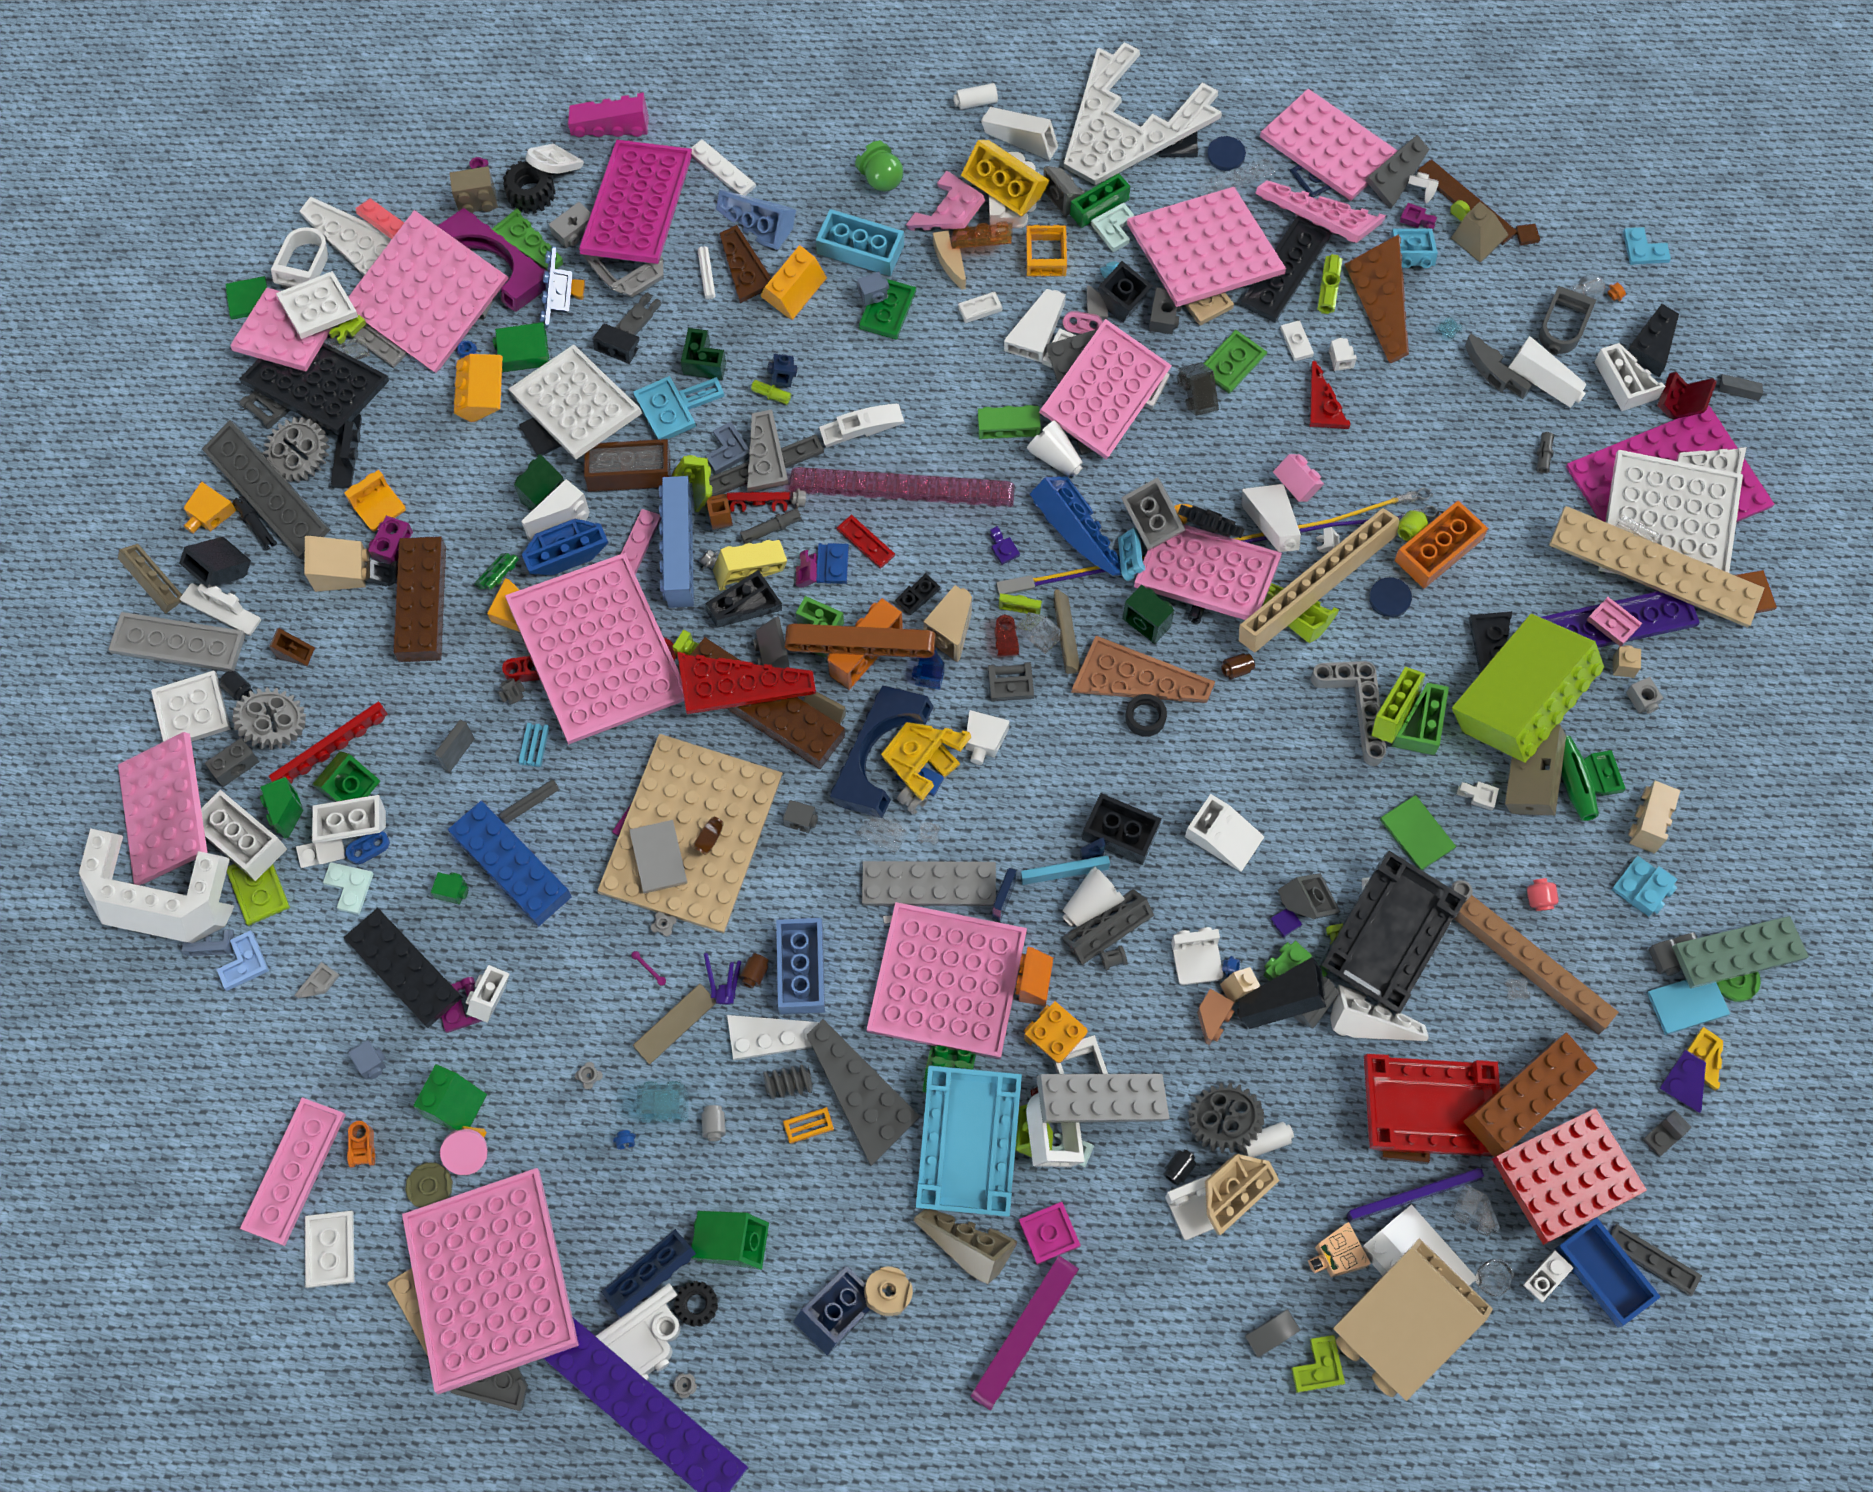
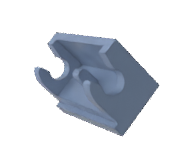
[181,929,234,957]

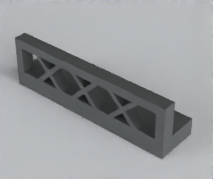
[1062,889,1154,965]

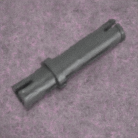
[740,508,802,544]

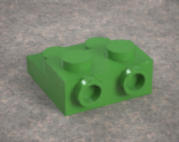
[1263,940,1328,981]

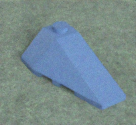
[716,190,796,249]

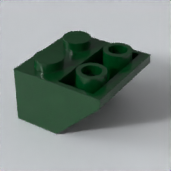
[514,454,564,511]

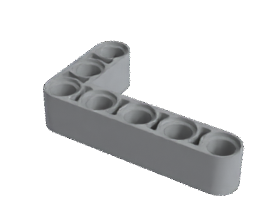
[1311,661,1386,766]

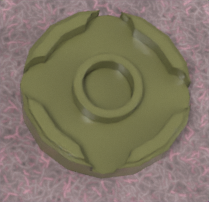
[405,1163,453,1208]

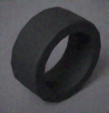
[1125,694,1167,737]

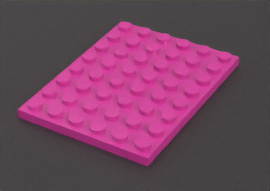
[1566,405,1775,522]

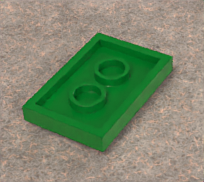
[859,279,916,340]

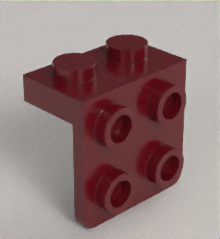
[1657,372,1717,420]

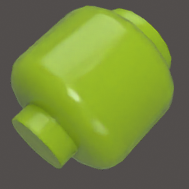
[1398,510,1429,541]

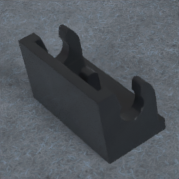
[593,323,640,364]

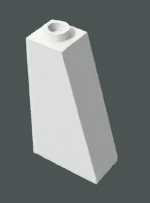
[981,107,1058,161]
[1004,289,1066,362]
[1509,336,1586,408]
[1242,484,1301,553]

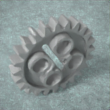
[263,417,330,483]
[232,687,306,750]

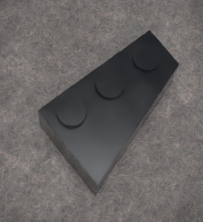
[1628,304,1679,378]
[705,570,782,628]

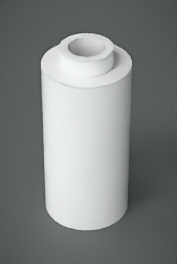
[953,83,998,110]
[1242,1122,1294,1157]

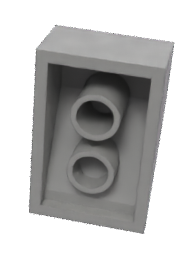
[1121,477,1186,551]

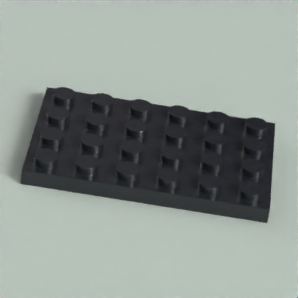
[239,343,389,435]

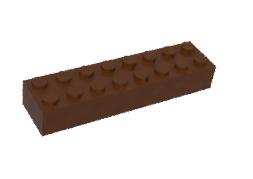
[679,637,845,769]

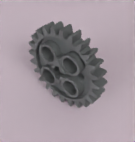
[1188,1083,1264,1153]

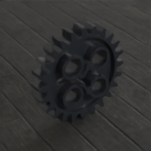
[1178,504,1245,538]

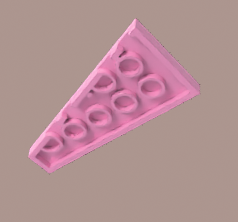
[1256,180,1386,243]

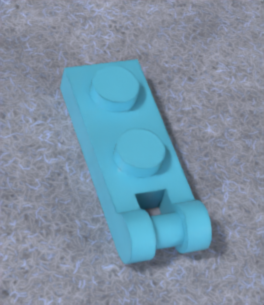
[1118,527,1146,581]

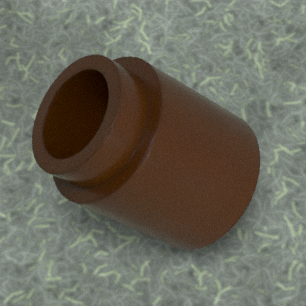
[1221,653,1255,680]
[739,953,769,989]

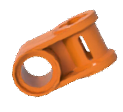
[347,1121,375,1168]

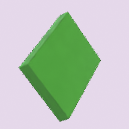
[1198,330,1267,394]
[1380,795,1457,870]

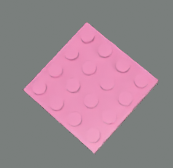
[230,288,333,371]

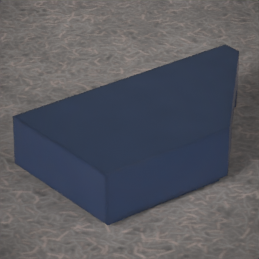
[1080,838,1105,860]

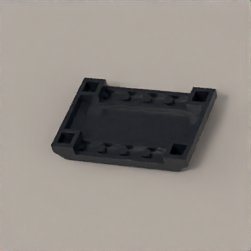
[1320,851,1467,1014]

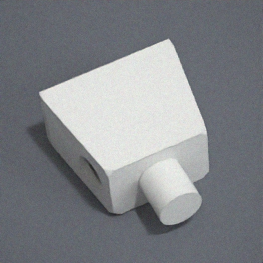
[965,710,1010,765]

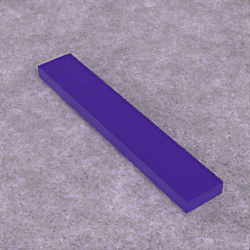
[1346,1168,1484,1223]

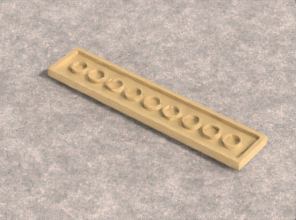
[1549,506,1764,628]

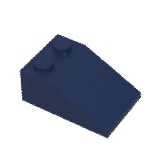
[793,1266,871,1356]

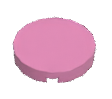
[440,1129,488,1175]

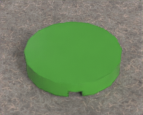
[1716,972,1761,1002]

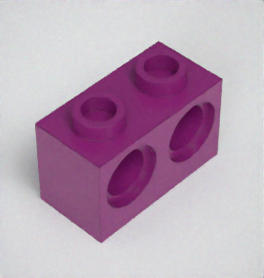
[368,516,413,564]

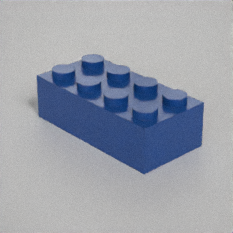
[1555,1217,1661,1328]

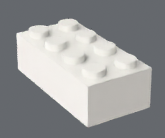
[201,790,287,881]

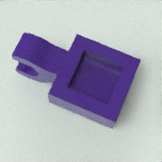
[990,526,1020,565]

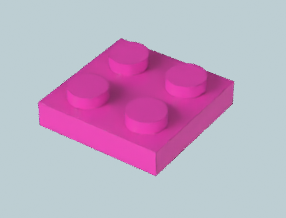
[1019,1202,1081,1265]

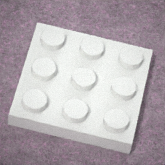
[276,271,358,339]
[151,671,231,742]

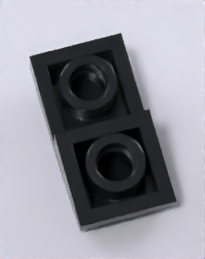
[895,573,942,615]

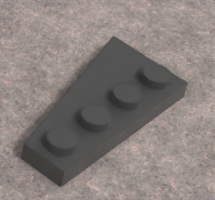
[1365,135,1430,208]

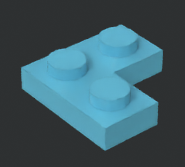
[1623,227,1671,265]

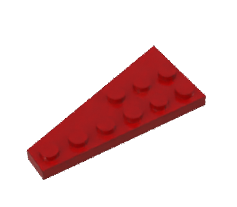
[677,652,816,714]

